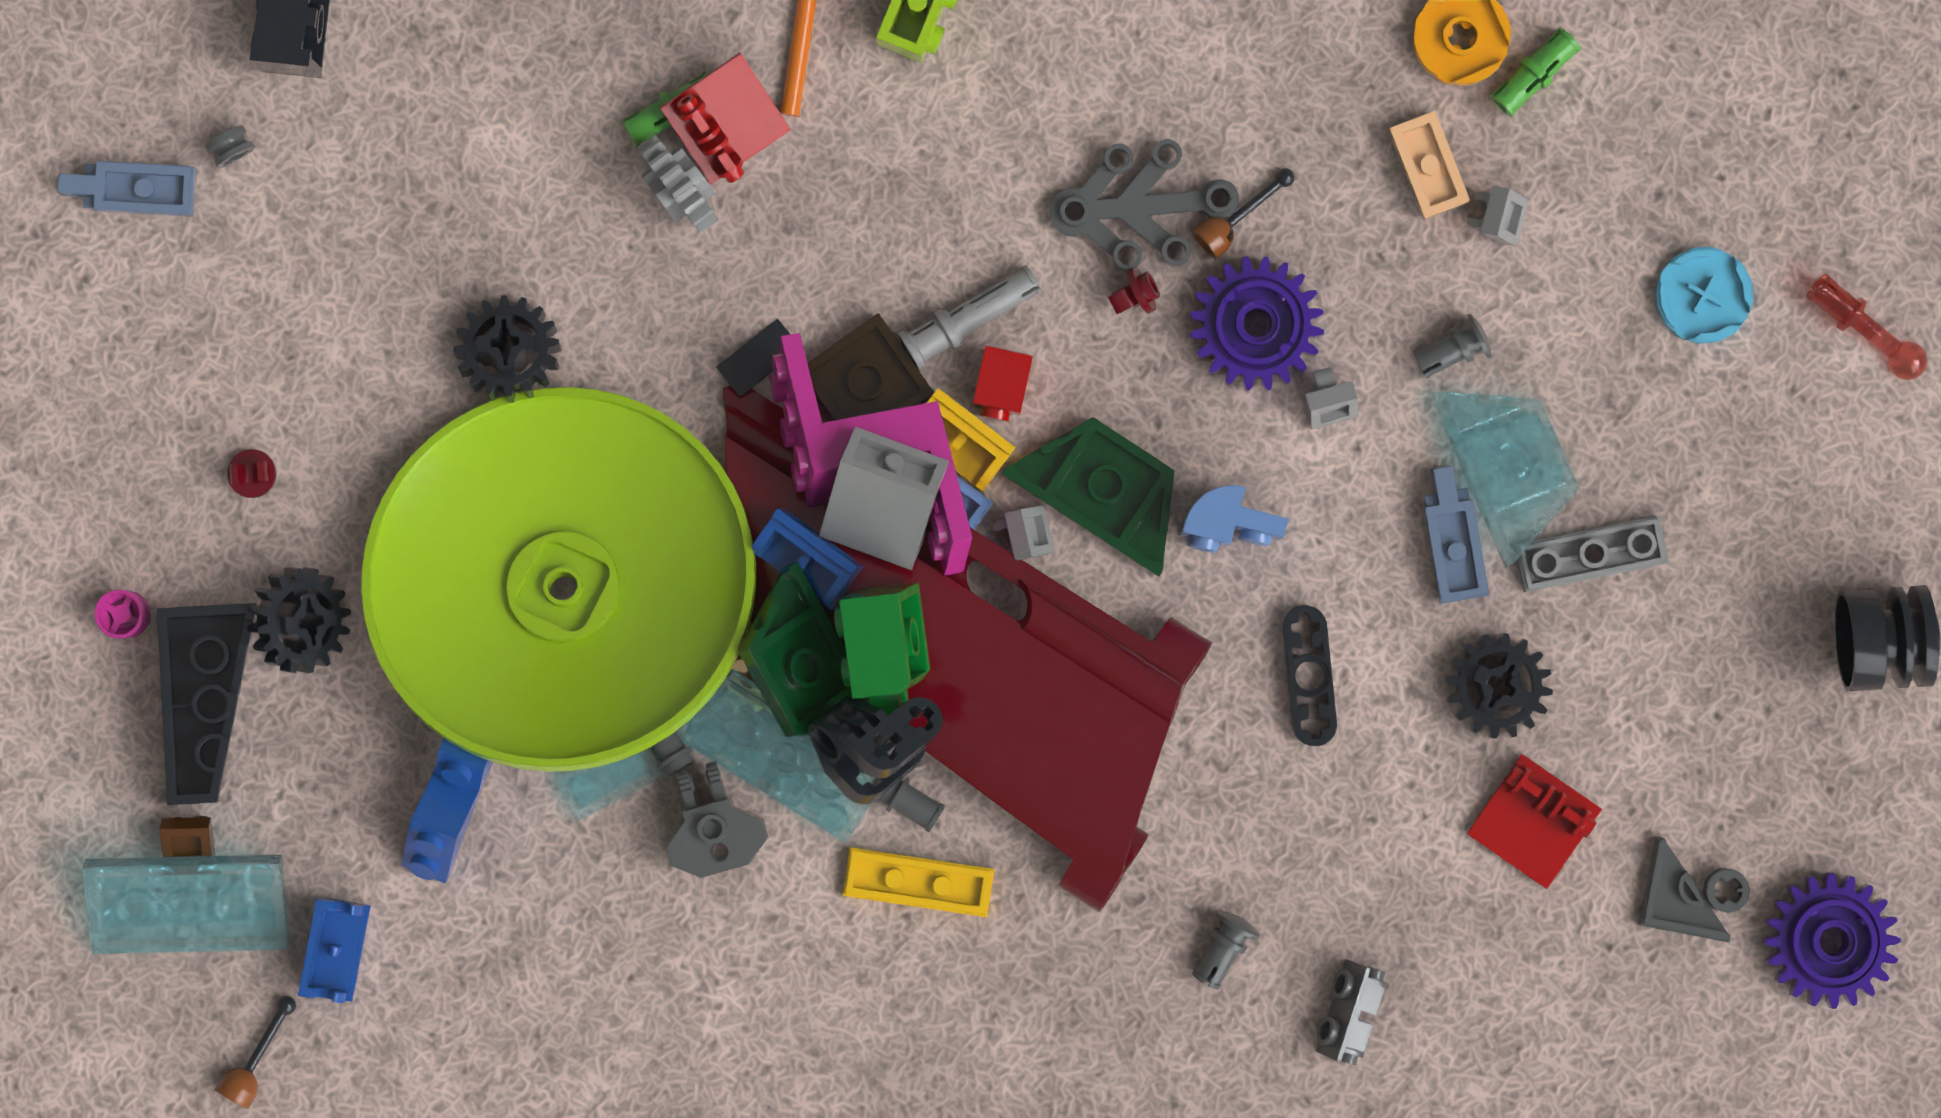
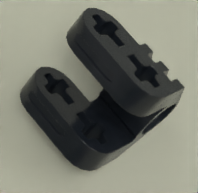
[808,695,943,804]

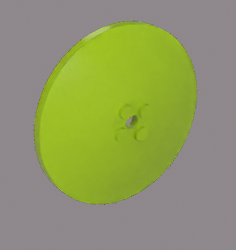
[361,387,756,772]

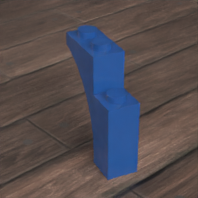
[401,739,493,884]

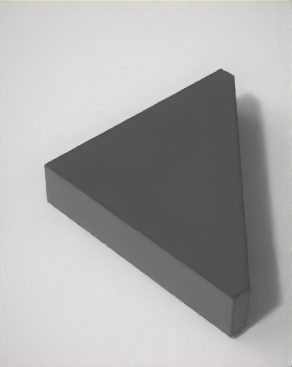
[1639,836,1731,943]

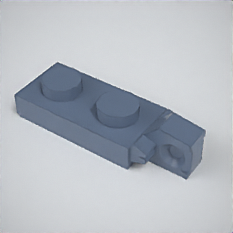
[57,161,197,217]
[1423,466,1489,604]

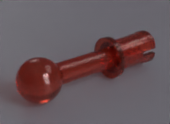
[1806,273,1928,380]

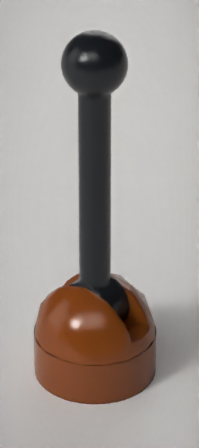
[1191,168,1295,260]
[214,996,296,1109]

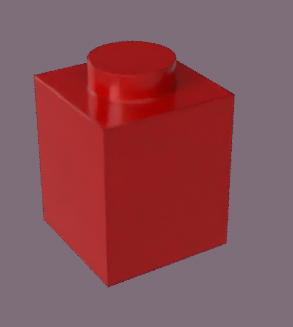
[973,345,1033,422]

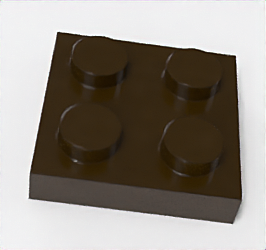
[807,313,934,421]

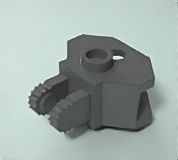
[667,761,768,878]

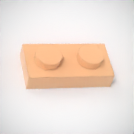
[1388,111,1470,220]

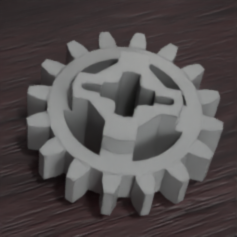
[637,135,719,234]

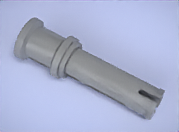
[897,265,1042,371]

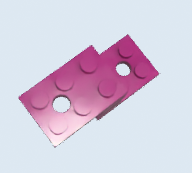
[769,333,972,576]

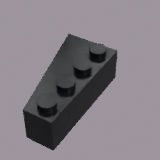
[249,0,330,78]
[157,603,257,805]

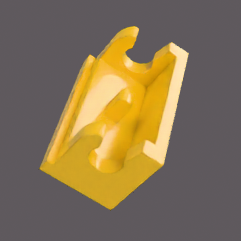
[927,388,1016,492]

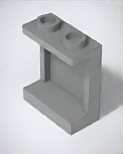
[819,427,949,570]

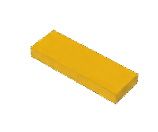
[842,847,994,917]

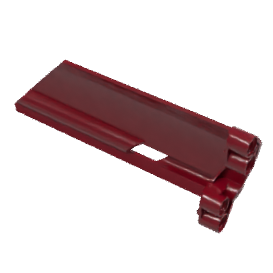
[723,385,1212,913]

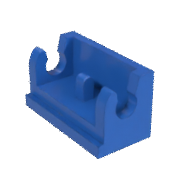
[751,508,864,610]
[298,897,371,1003]

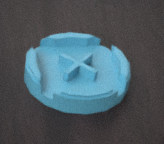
[1655,247,1753,344]

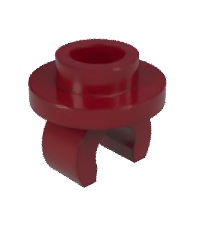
[1108,268,1160,314]
[227,449,277,498]

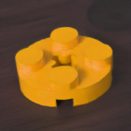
[1412,0,1511,86]

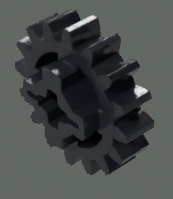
[453,295,562,403]
[247,567,351,673]
[1445,633,1553,739]

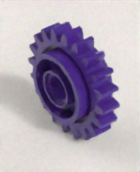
[1189,256,1324,392]
[1762,872,1901,1009]

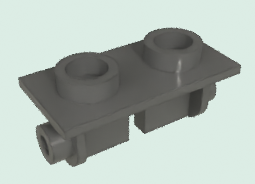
[1316,959,1387,1065]

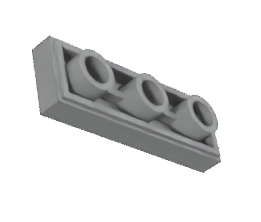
[1515,515,1669,593]

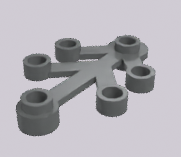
[1050,139,1239,271]

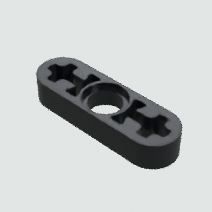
[1282,605,1337,746]

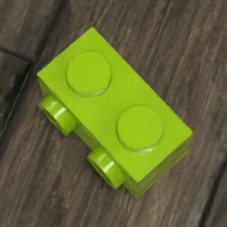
[876,0,958,63]

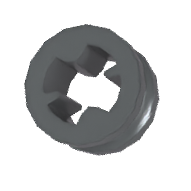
[205,125,255,169]
[1703,868,1750,913]

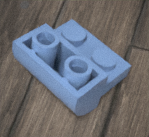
[1178,485,1289,553]

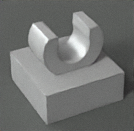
[1467,186,1529,246]
[1305,367,1359,430]
[993,505,1055,560]

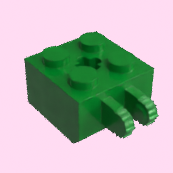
[835,582,930,716]

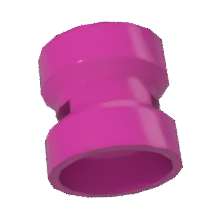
[94,589,151,639]

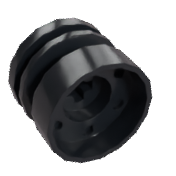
[1835,585,1940,691]

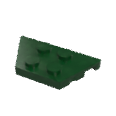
[1002,417,1175,577]
[738,562,870,737]

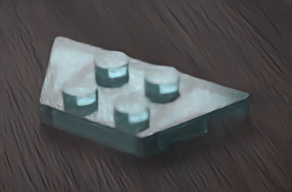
[1432,392,1579,569]

